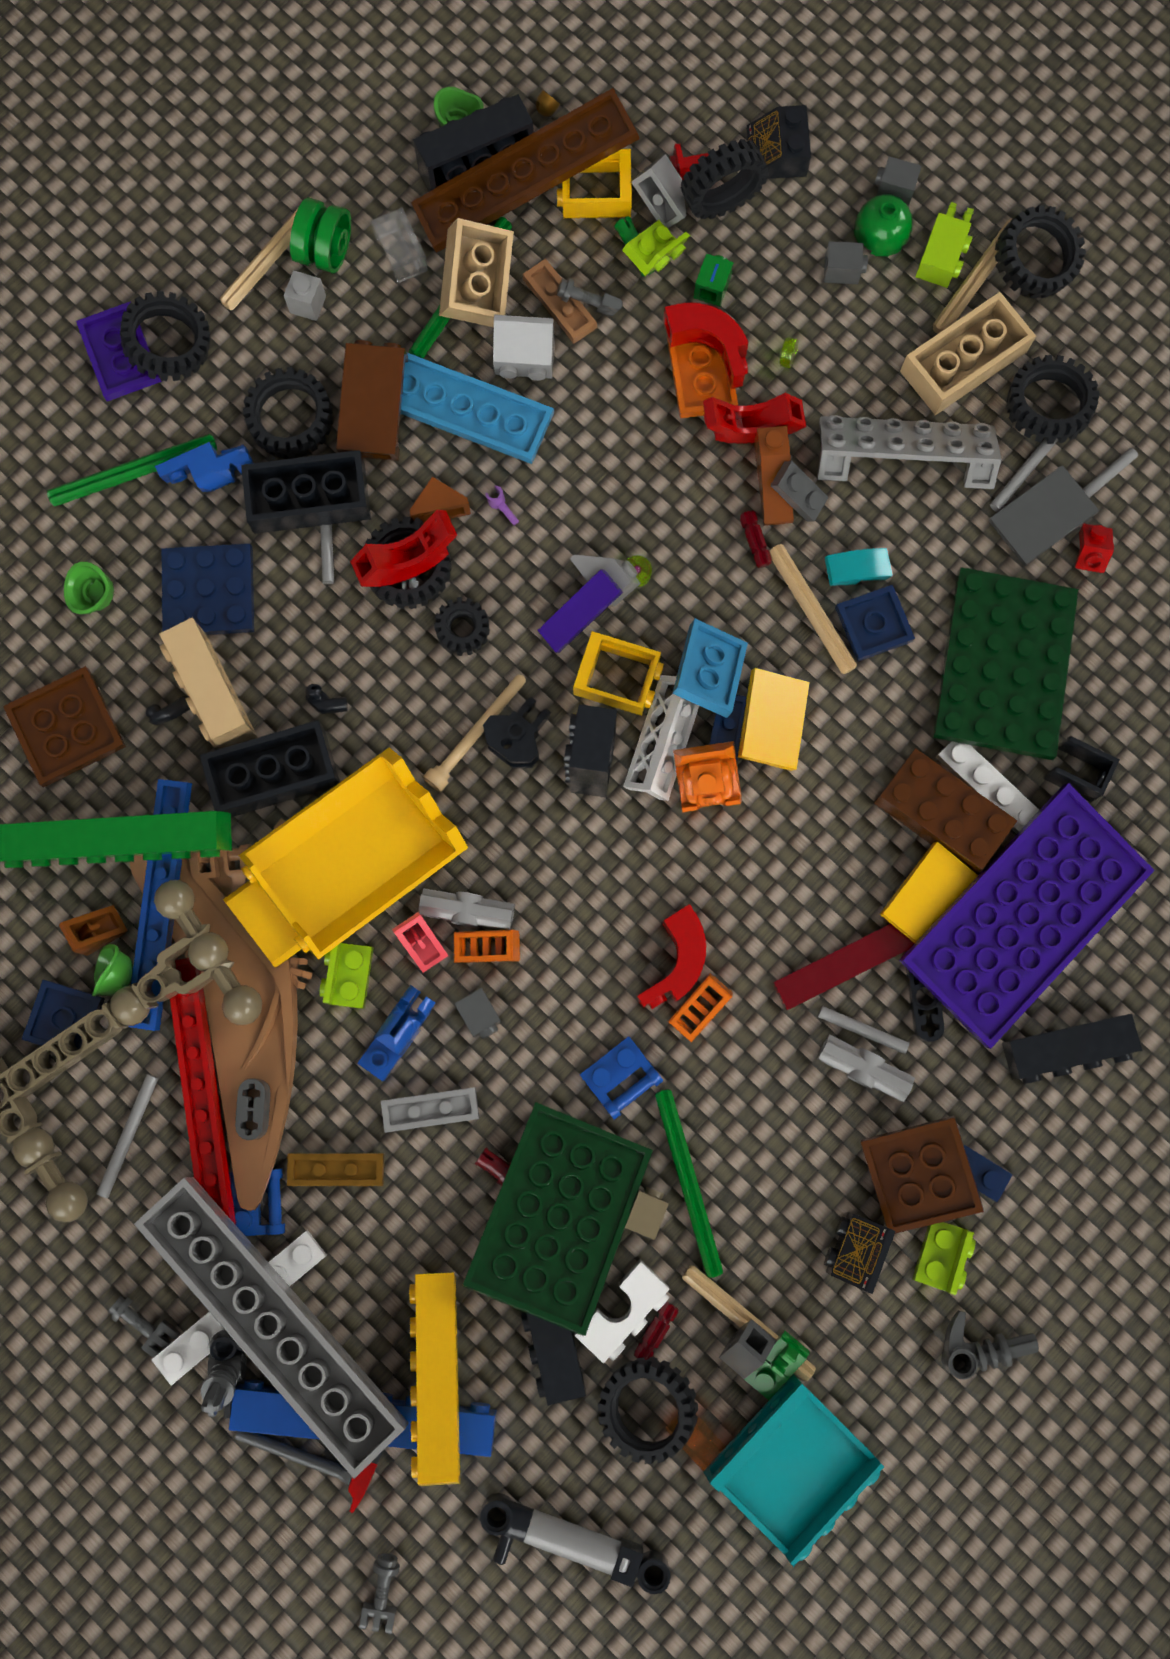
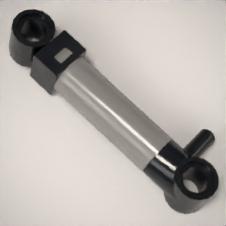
[480,1493,671,1595]

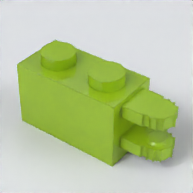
[915,202,974,288]

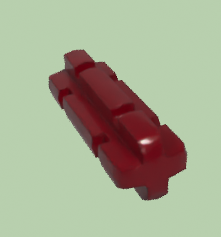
[740,510,772,568]
[634,1302,679,1360]

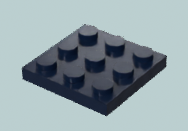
[161,543,255,635]

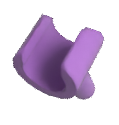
[486,486,519,526]

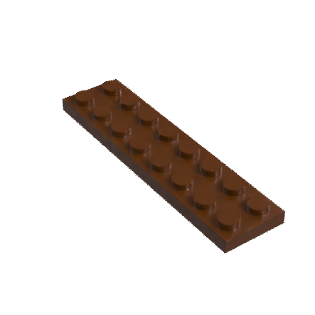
[411,88,639,253]

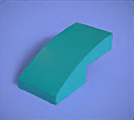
[824,548,893,586]

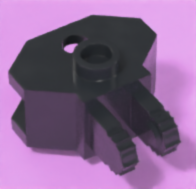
[483,697,552,768]

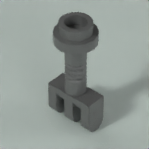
[557,278,623,316]
[108,1296,180,1358]
[359,1553,400,1635]

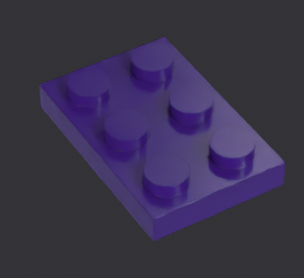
[76,301,162,402]

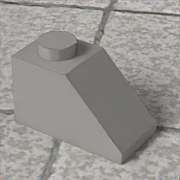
[631,154,687,228]
[570,554,641,606]

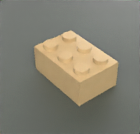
[439,218,514,327]

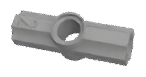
[419,888,515,930]
[817,1034,915,1102]

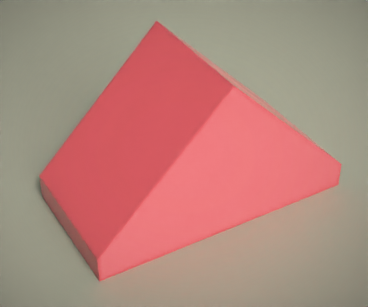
[392,912,448,973]

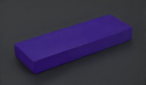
[537,569,623,653]

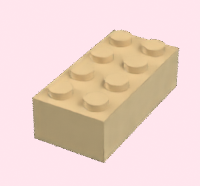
[900,292,1036,415]
[159,617,258,749]

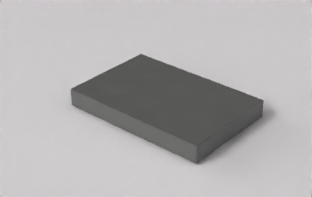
[989,465,1099,566]

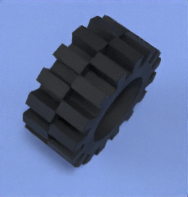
[434,597,490,656]

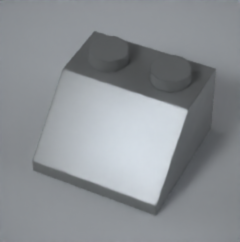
[493,315,555,381]

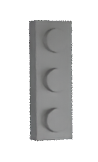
[381,1087,480,1133]

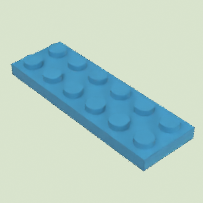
[400,353,554,464]

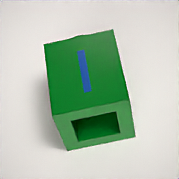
[693,253,734,307]

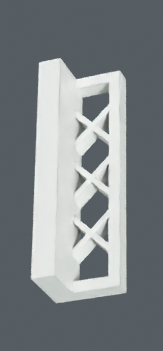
[623,675,699,801]

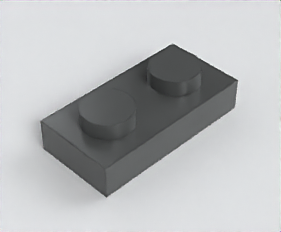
[770,461,829,522]

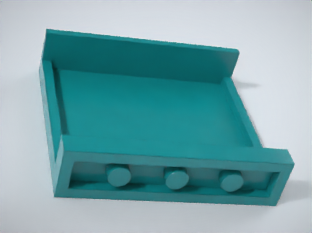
[703,1374,884,1567]

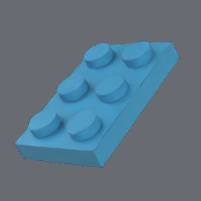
[672,618,748,718]

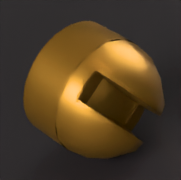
[536,90,561,117]

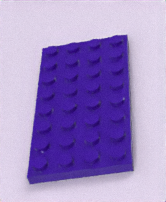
[899,783,1155,1049]

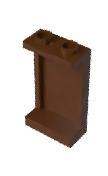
[336,340,408,461]

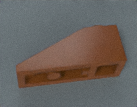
[754,426,794,526]

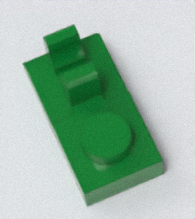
[744,1330,810,1400]

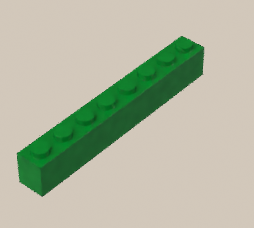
[0,811,232,868]

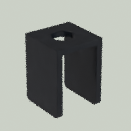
[1043,736,1120,802]

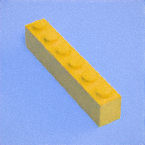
[409,1272,460,1486]

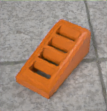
[454,930,520,963]
[668,973,733,1042]

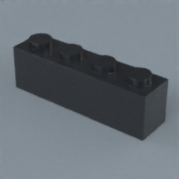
[1002,1014,1142,1084]
[521,1312,586,1406]

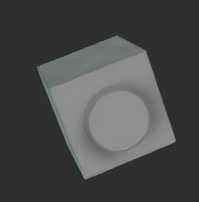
[284,270,326,321]

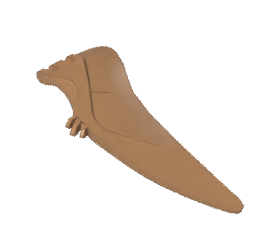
[130,844,313,1211]

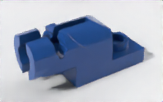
[155,442,254,492]
[357,985,436,1082]

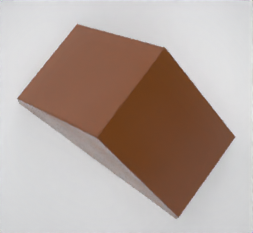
[409,476,471,523]
[59,905,128,956]

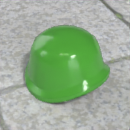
[434,87,484,127]
[64,562,114,615]
[92,944,133,997]

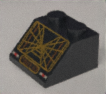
[746,105,811,179]
[824,1212,896,1294]

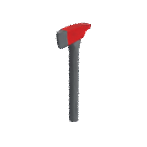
[235,1431,382,1513]

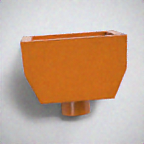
[673,741,742,812]

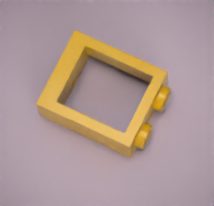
[557,149,632,218]
[573,631,664,716]

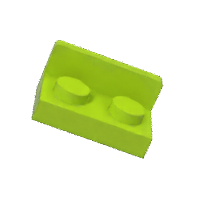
[622,220,690,276]
[319,943,374,1009]
[912,1222,976,1295]

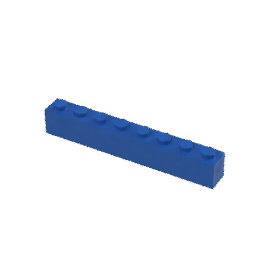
[229,1379,497,1457]

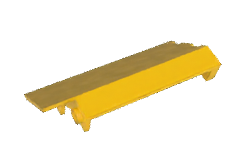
[223,747,468,968]

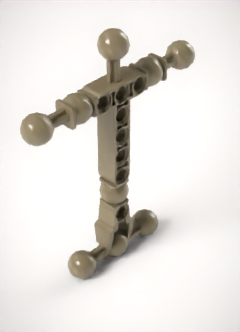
[0,880,263,1222]

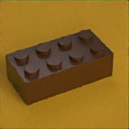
[874,748,1018,874]

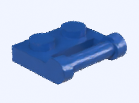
[580,1036,663,1120]
[229,1168,285,1236]

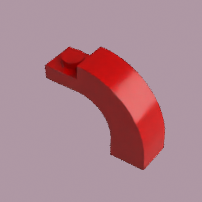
[663,302,749,389]
[703,393,806,444]
[350,509,457,587]
[636,904,706,1009]

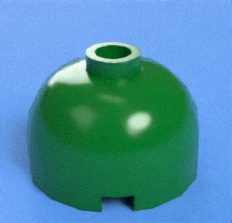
[854,194,912,257]

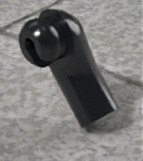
[305,684,348,714]
[145,696,190,726]

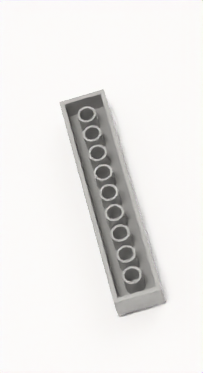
[134,1177,409,1479]

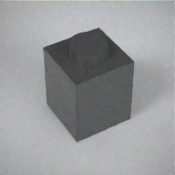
[874,156,922,207]
[824,241,868,285]
[454,988,502,1040]
[719,1319,777,1379]

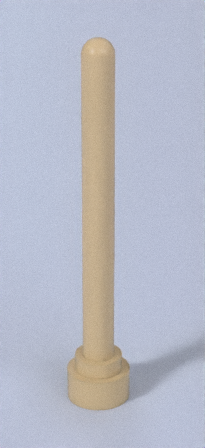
[422,674,526,793]

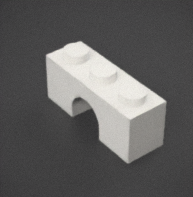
[575,1259,669,1364]

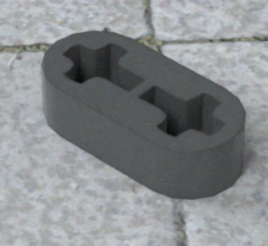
[235,1079,271,1140]

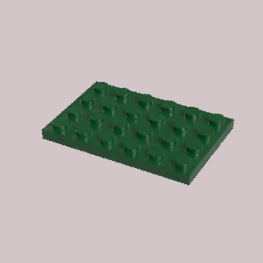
[933,567,1079,761]
[462,1102,653,1336]

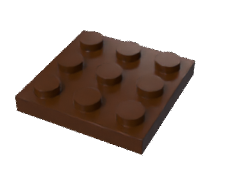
[3,666,126,788]
[861,1116,984,1234]

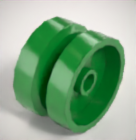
[290,197,351,274]

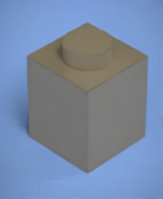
[625,1187,669,1240]

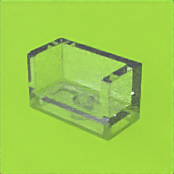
[371,208,428,283]

